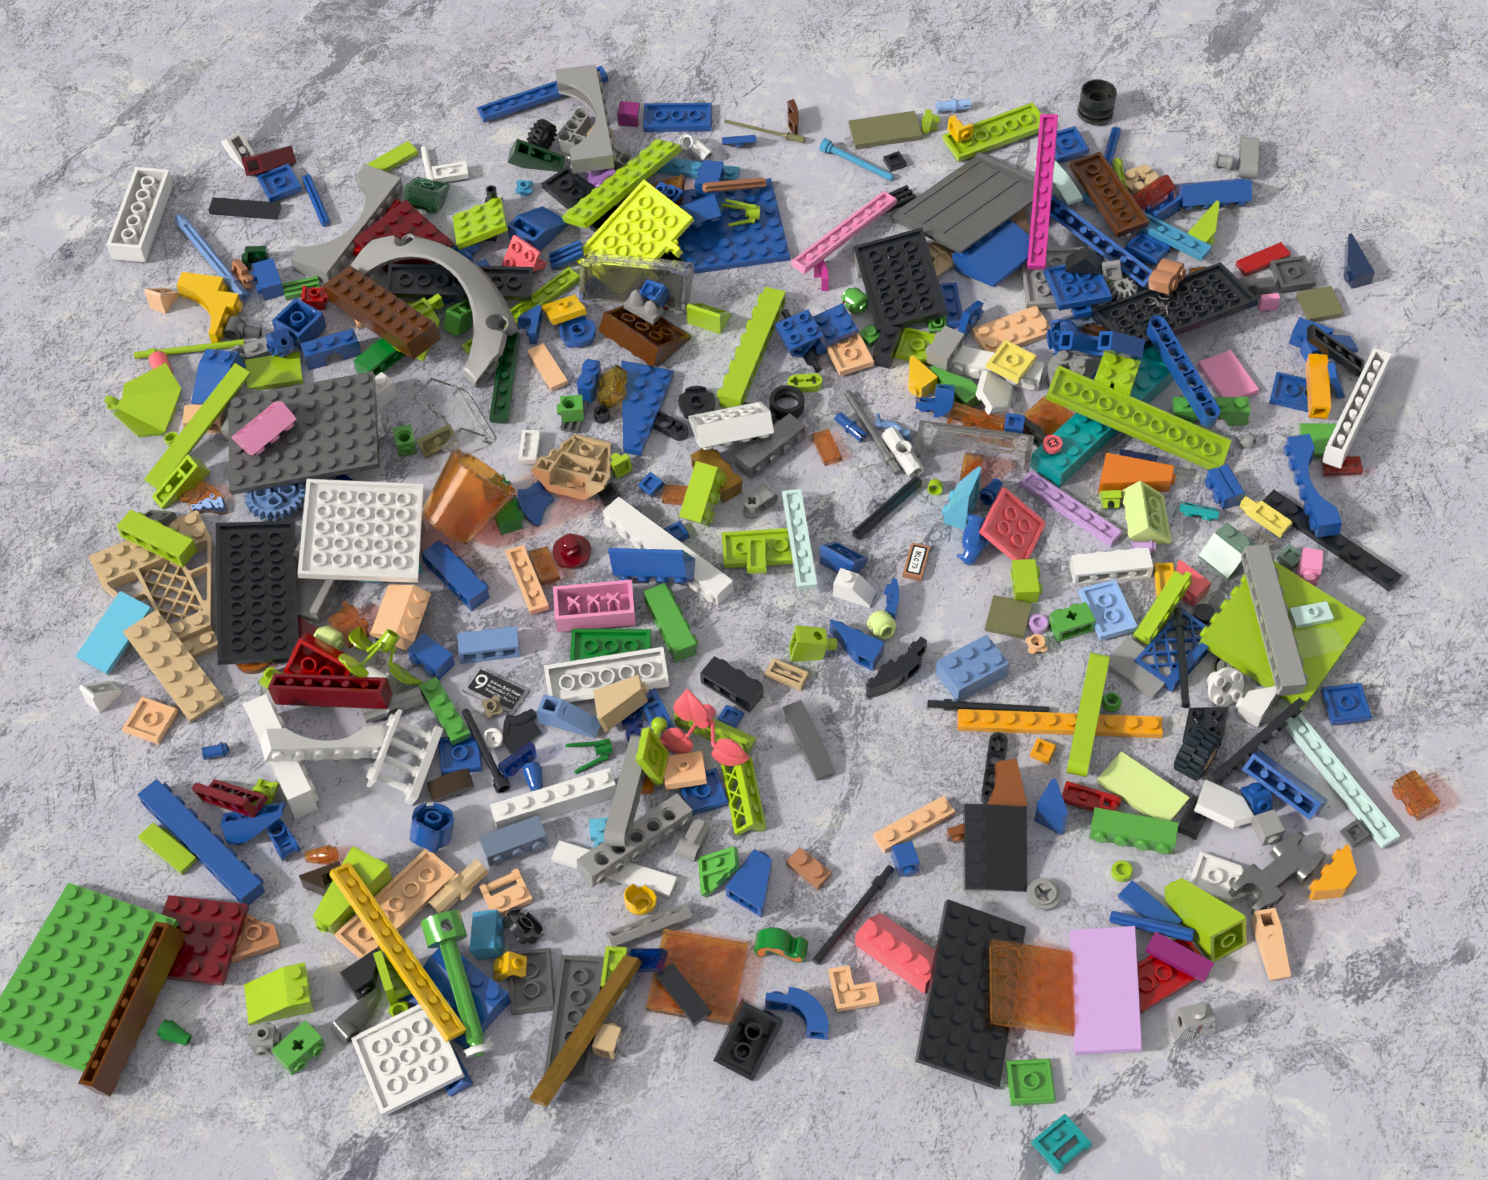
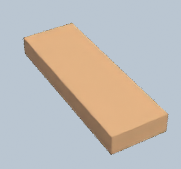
[527,343,568,391]

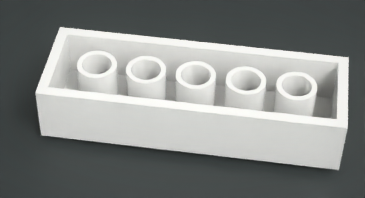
[107,167,173,262]
[243,694,319,819]

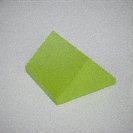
[686,302,731,334]

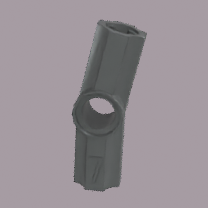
[1238,277,1275,296]

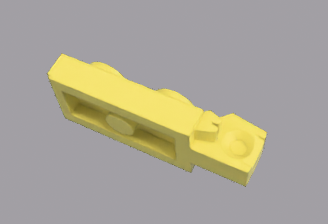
[1240,496,1293,538]

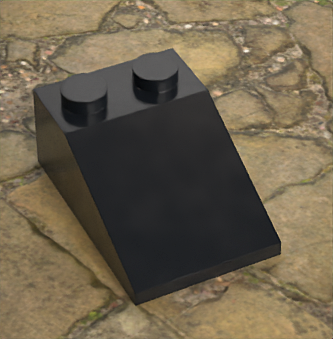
[713,998,783,1081]

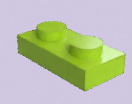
[600,946,627,989]

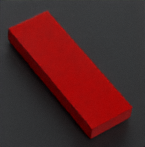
[1235,242,1291,277]

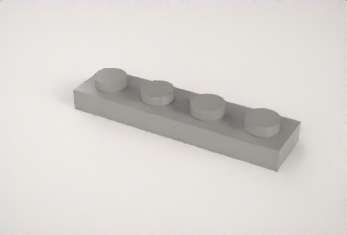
[606,903,692,947]

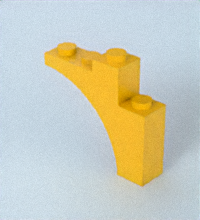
[176,272,243,343]

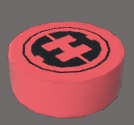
[1043,435,1062,454]

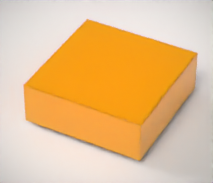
[1030,738,1057,765]

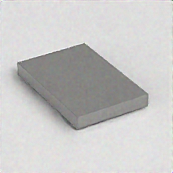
[1108,637,1174,699]

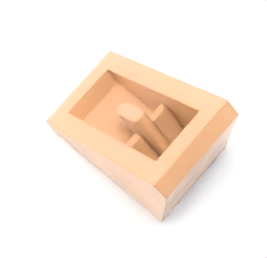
[145,287,179,314]

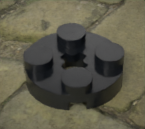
[678,386,715,419]
[502,907,544,945]

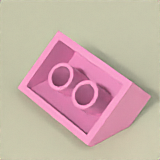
[231,401,296,456]

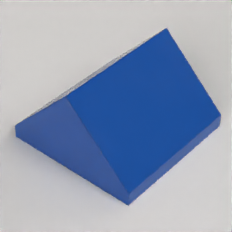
[819,541,868,574]
[1034,778,1068,835]

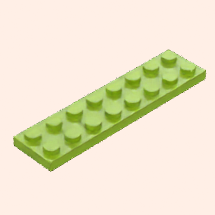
[561,139,682,229]

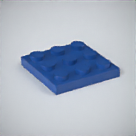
[1043,264,1112,311]

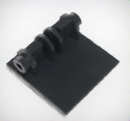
[1182,707,1229,746]

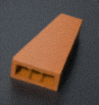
[1098,453,1176,494]

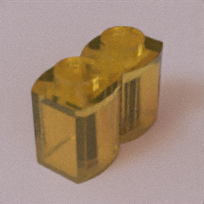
[598,365,627,409]

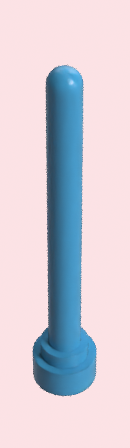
[819,138,894,181]

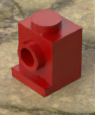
[301,285,329,310]

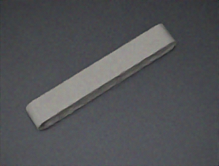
[604,735,646,847]

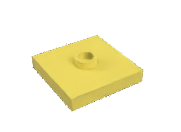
[986,340,1037,384]

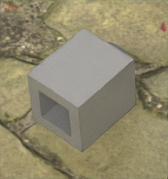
[1251,809,1285,846]

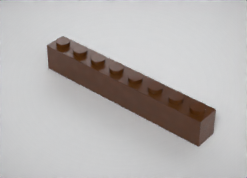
[78,921,187,1097]

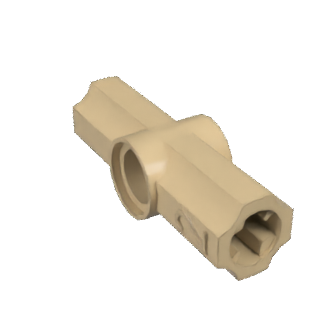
[429,859,489,914]

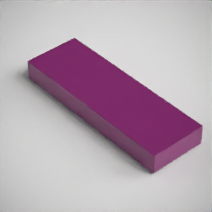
[1145,932,1214,983]

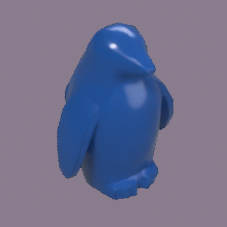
[956,515,990,565]

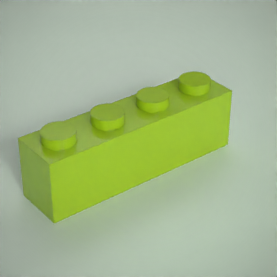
[116,509,197,567]

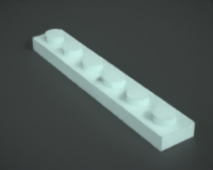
[782,489,817,591]

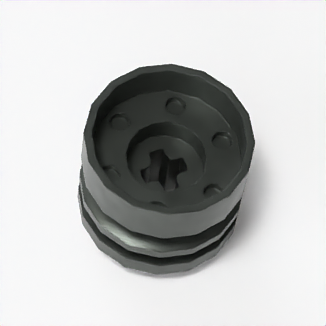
[1078,79,1117,125]

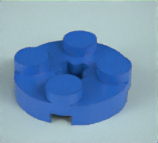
[559,315,596,348]

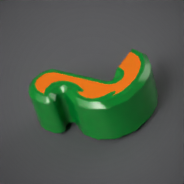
[754,927,809,963]

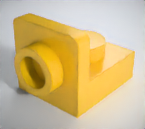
[947,115,974,143]

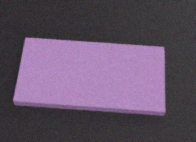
[1070,926,1142,1055]

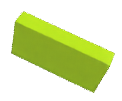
[747,537,767,574]

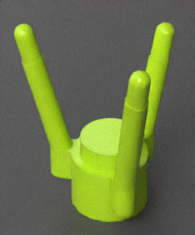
[722,199,760,227]

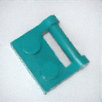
[1031,1114,1092,1174]

